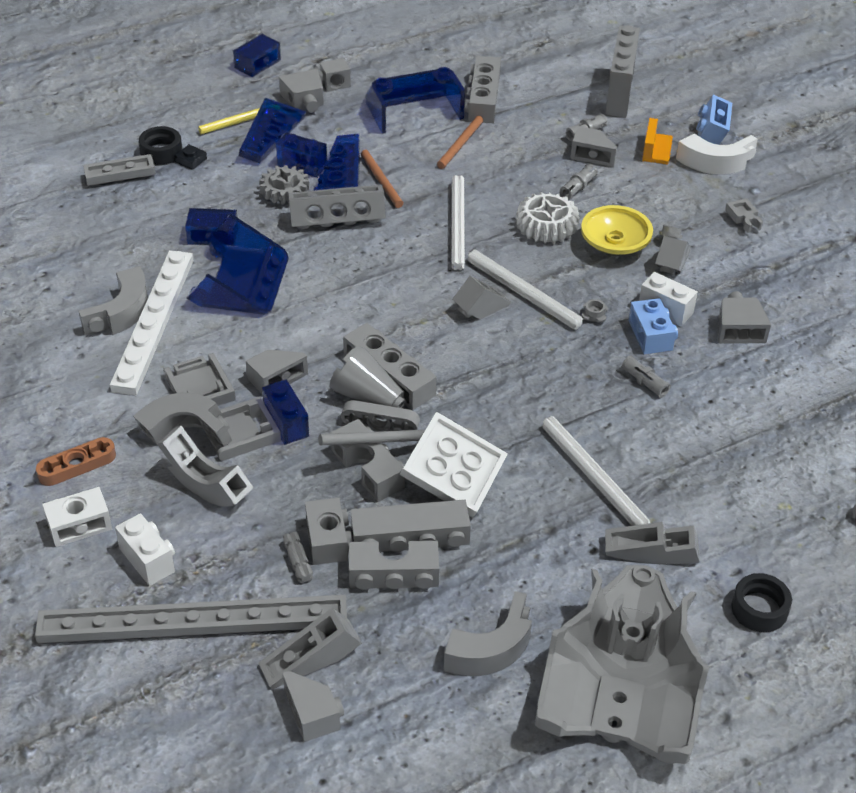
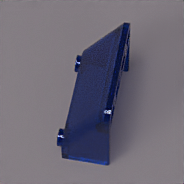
[187,214,289,315]

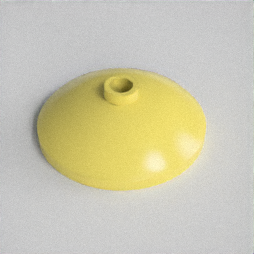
[581,205,653,255]

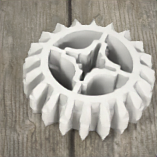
[516,192,579,244]

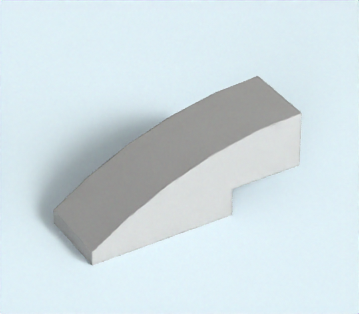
[605,522,700,564]

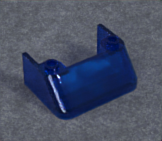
[366,67,465,134]

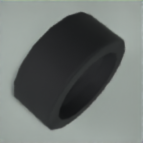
[138,126,183,165]
[731,573,793,632]

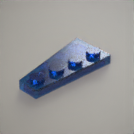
[238,98,306,163]
[313,134,360,191]

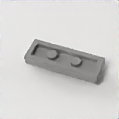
[83,154,156,186]

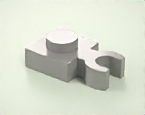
[725,198,763,233]

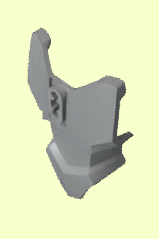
[535,565,709,764]

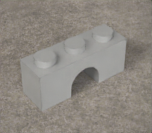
[331,419,405,502]
[349,541,439,590]

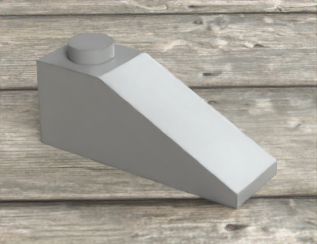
[258,607,362,689]

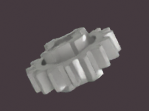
[259,165,309,204]

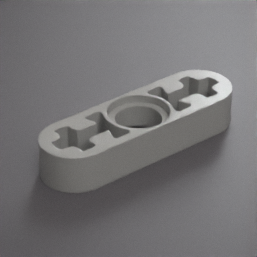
[341,400,420,432]

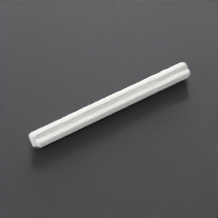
[451,175,465,270]
[468,250,583,330]
[542,416,650,526]

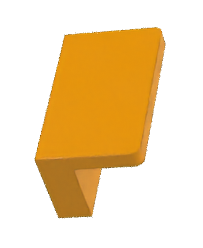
[642,118,673,164]

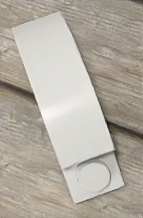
[676,133,758,174]

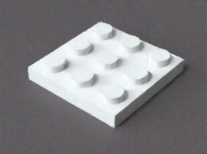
[399,412,508,518]

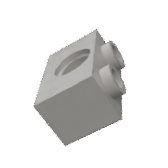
[305,498,352,565]

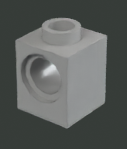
[319,58,351,92]

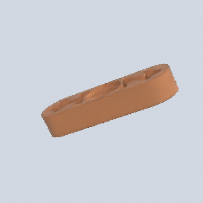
[36,437,116,486]

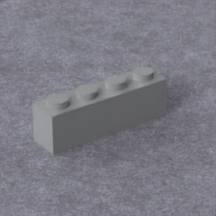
[351,499,471,552]

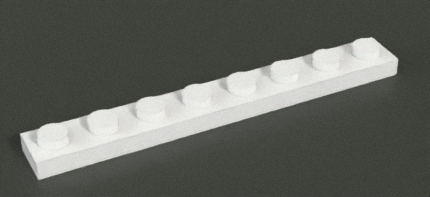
[110,250,194,396]

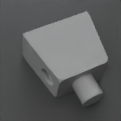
[279,69,323,112]
[718,291,771,344]

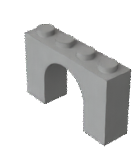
[605,25,640,118]

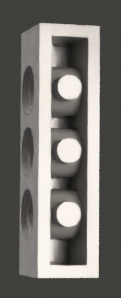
[465,56,501,123]
[288,184,386,229]
[343,323,437,411]

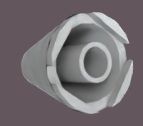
[329,346,405,408]

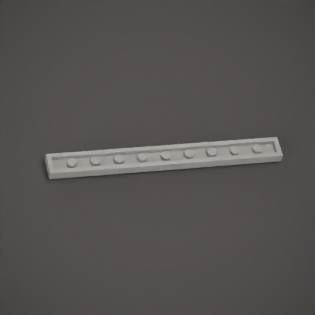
[35,595,347,643]

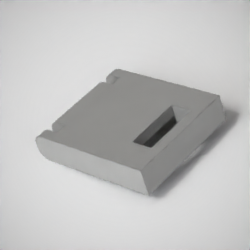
[163,353,236,406]
[204,396,281,461]

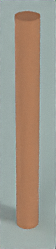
[437,116,483,169]
[360,150,404,208]

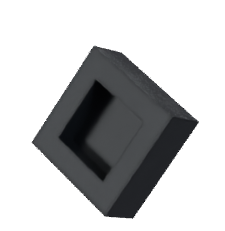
[175,144,207,170]

